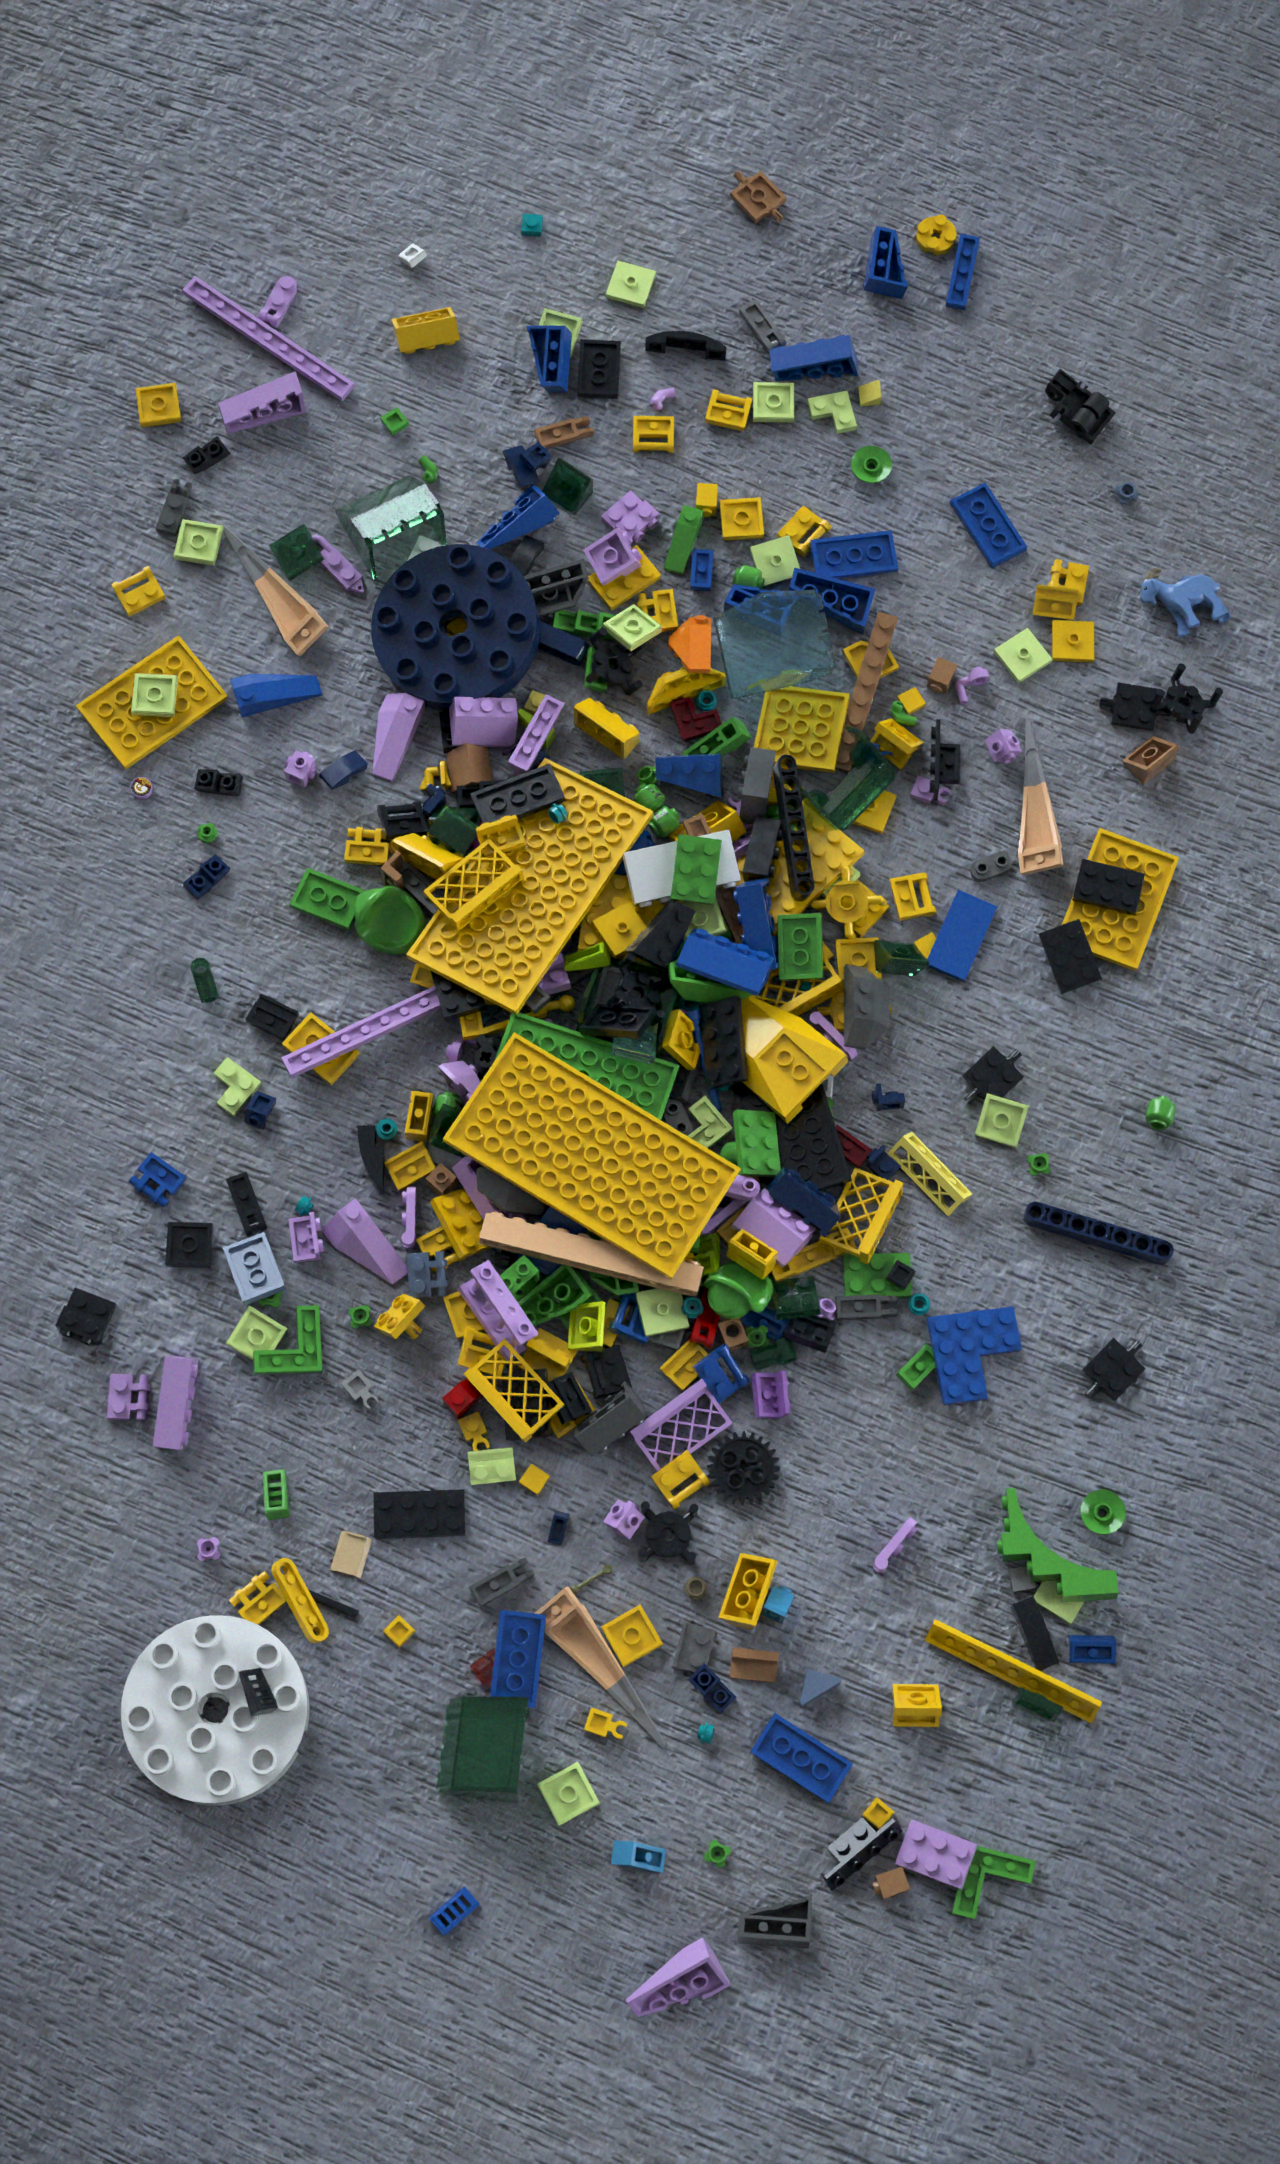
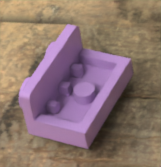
[288,1212,324,1263]

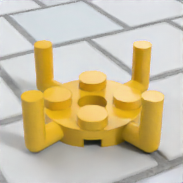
[811,866,887,939]

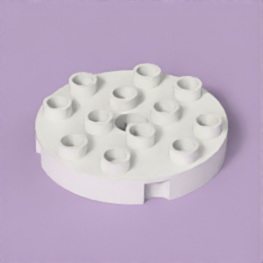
[121,1616,309,1806]

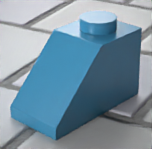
[761,1585,795,1624]
[611,1840,666,1873]

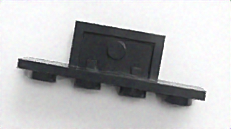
[929,719,960,801]
[823,1817,903,1891]

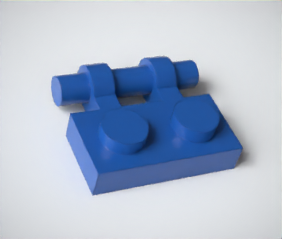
[129,1152,187,1208]

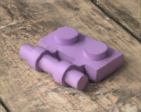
[107,1374,150,1421]

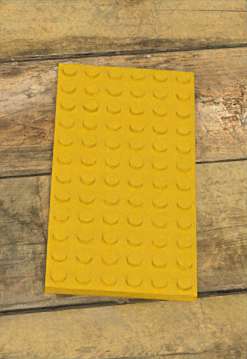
[406,758,654,1015]
[443,1032,741,1280]

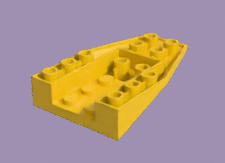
[741,996,848,1124]

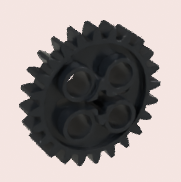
[707,1431,780,1505]

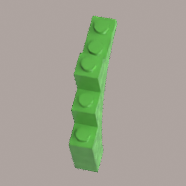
[997,1488,1118,1602]

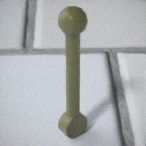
[570,1565,612,1594]

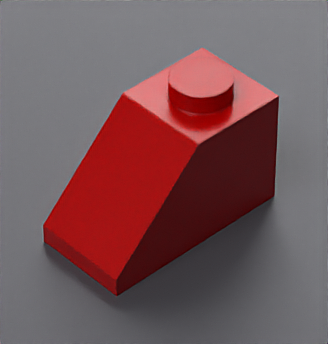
[442,1378,484,1420]

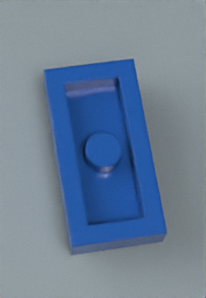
[690,549,714,591]

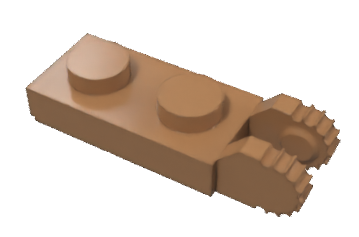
[534,416,594,449]

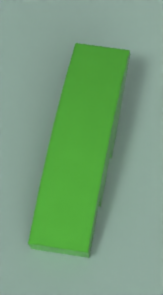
[552,610,617,641]

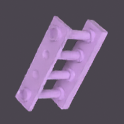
[457,1260,539,1361]

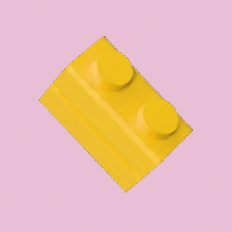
[405,1091,435,1142]
[726,1229,778,1280]

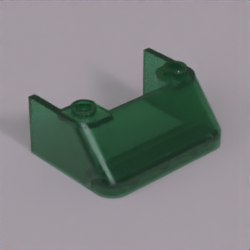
[789,725,896,831]

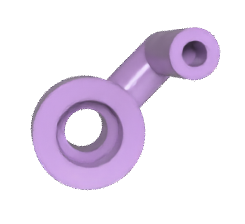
[955,667,990,705]
[446,1033,477,1062]

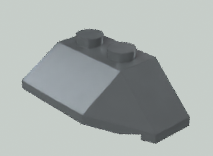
[523,559,589,617]
[844,964,889,1049]
[477,1167,549,1217]

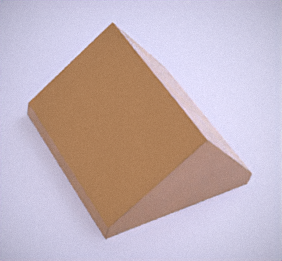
[1122,736,1179,785]
[446,743,492,794]

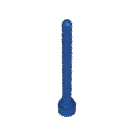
[684,1010,722,1112]

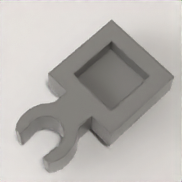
[341,1369,379,1410]

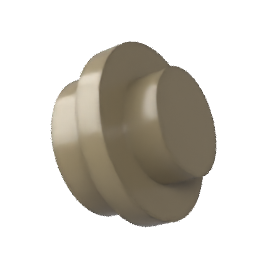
[684,1577,707,1600]

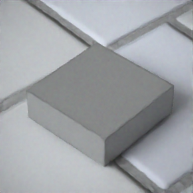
[1008,1566,1036,1593]

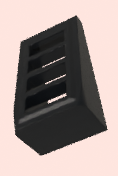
[239,1668,278,1717]

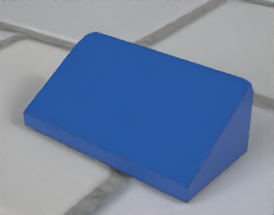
[740,1307,790,1343]
[1069,1635,1116,1664]

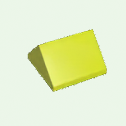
[568,1301,605,1352]

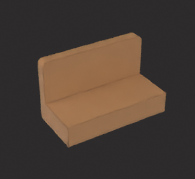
[381,851,404,890]
[730,1648,779,1683]

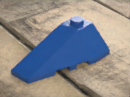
[477,484,560,549]
[230,674,322,718]

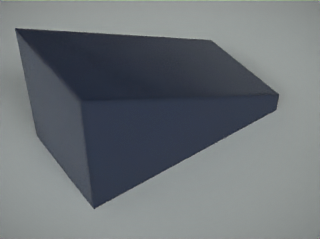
[548,1511,569,1545]

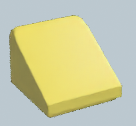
[858,380,881,406]

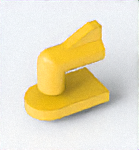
[420,760,452,791]

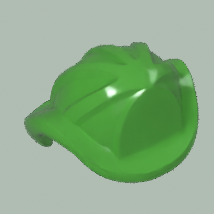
[354,886,425,955]
[703,1262,773,1319]

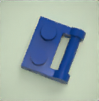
[608,1293,649,1345]
[692,1344,750,1403]

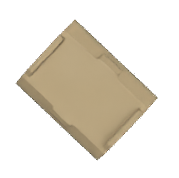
[330,1531,372,1578]

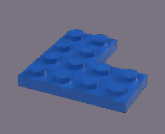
[926,1306,1022,1406]

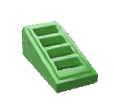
[263,1469,290,1520]

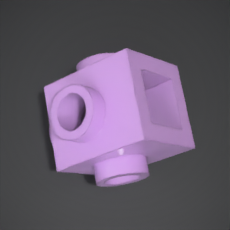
[984,729,1022,764]
[284,750,317,788]
[603,1500,644,1539]

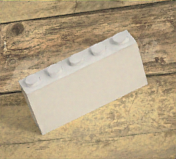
[622,830,741,908]

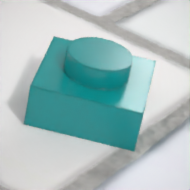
[521,214,543,237]

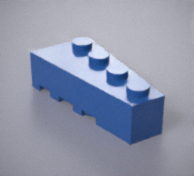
[770,335,859,381]
[788,568,875,635]
[734,878,779,969]

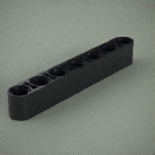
[773,754,814,902]

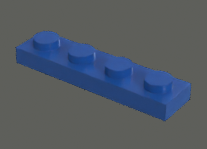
[945,234,980,310]

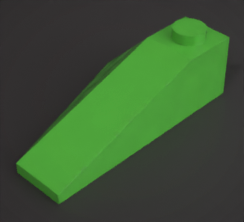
[518,1265,592,1326]

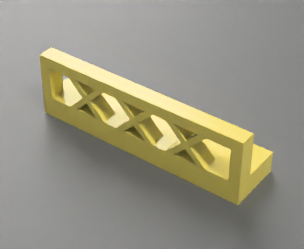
[887,1132,972,1216]

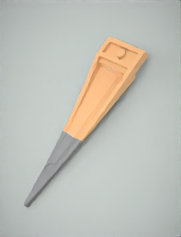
[220,524,329,656]
[1018,718,1063,876]
[535,1587,667,1748]

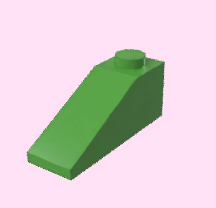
[664,505,703,575]
[683,717,752,756]

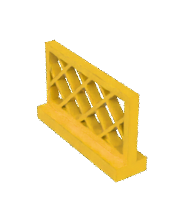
[423,838,524,932]
[752,952,844,1016]
[819,1168,904,1264]
[463,1338,565,1443]

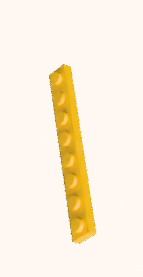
[924,1619,1102,1724]

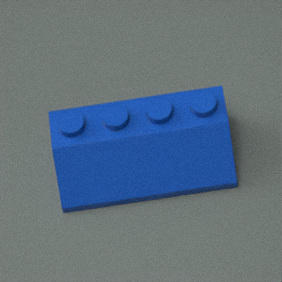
[676,928,775,996]

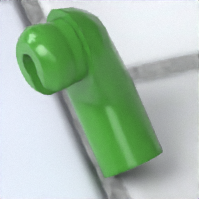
[418,455,438,484]
[890,701,917,727]

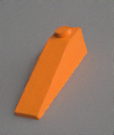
[668,615,711,673]

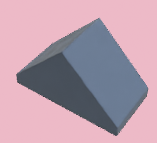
[799,1669,841,1708]

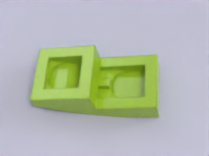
[694,1233,720,1277]

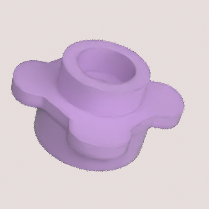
[814,1298,836,1321]
[197,1537,220,1561]

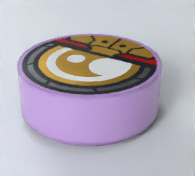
[131,777,153,799]

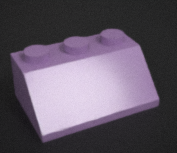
[449,697,518,747]
[731,1188,816,1268]

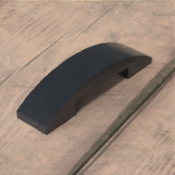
[645,331,727,361]

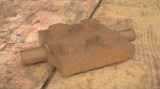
[730,170,787,224]

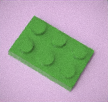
[670,834,722,905]
[289,868,365,931]
[778,913,823,981]
[733,1109,781,1178]
[843,1253,912,1298]

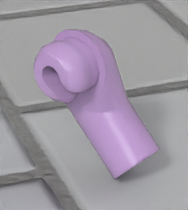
[650,387,676,411]

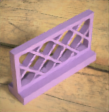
[628,1379,732,1472]

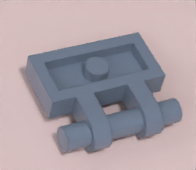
[406,1251,449,1298]

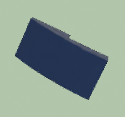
[503,445,540,488]
[319,750,368,790]
[183,854,230,900]
[688,1663,736,1714]

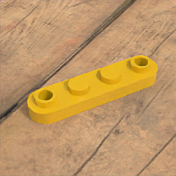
[271,1558,329,1644]

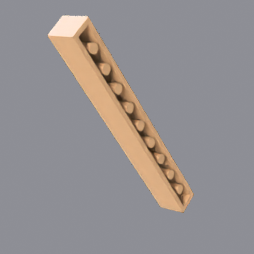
[479,1212,704,1297]

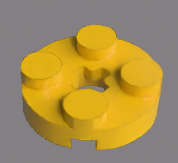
[916,215,956,255]

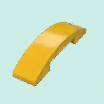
[771,1227,857,1281]

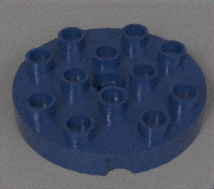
[371,544,541,711]

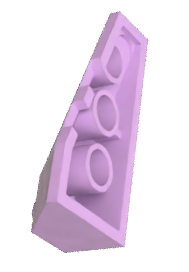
[372,693,426,782]
[438,1060,480,1105]
[322,1199,408,1285]
[626,1937,730,2017]

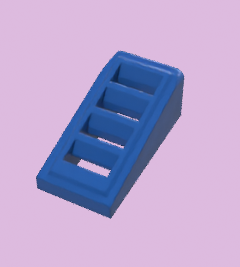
[429,1886,480,1937]

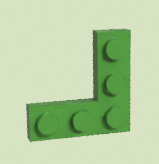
[253,1305,322,1375]
[952,1846,1036,1920]

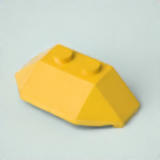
[647,666,726,715]

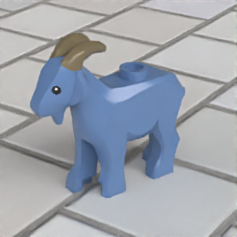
[1140,568,1231,639]

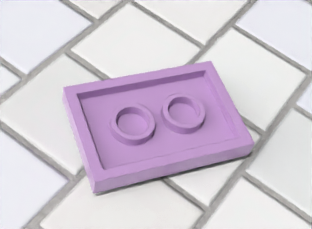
[895,1819,978,1890]

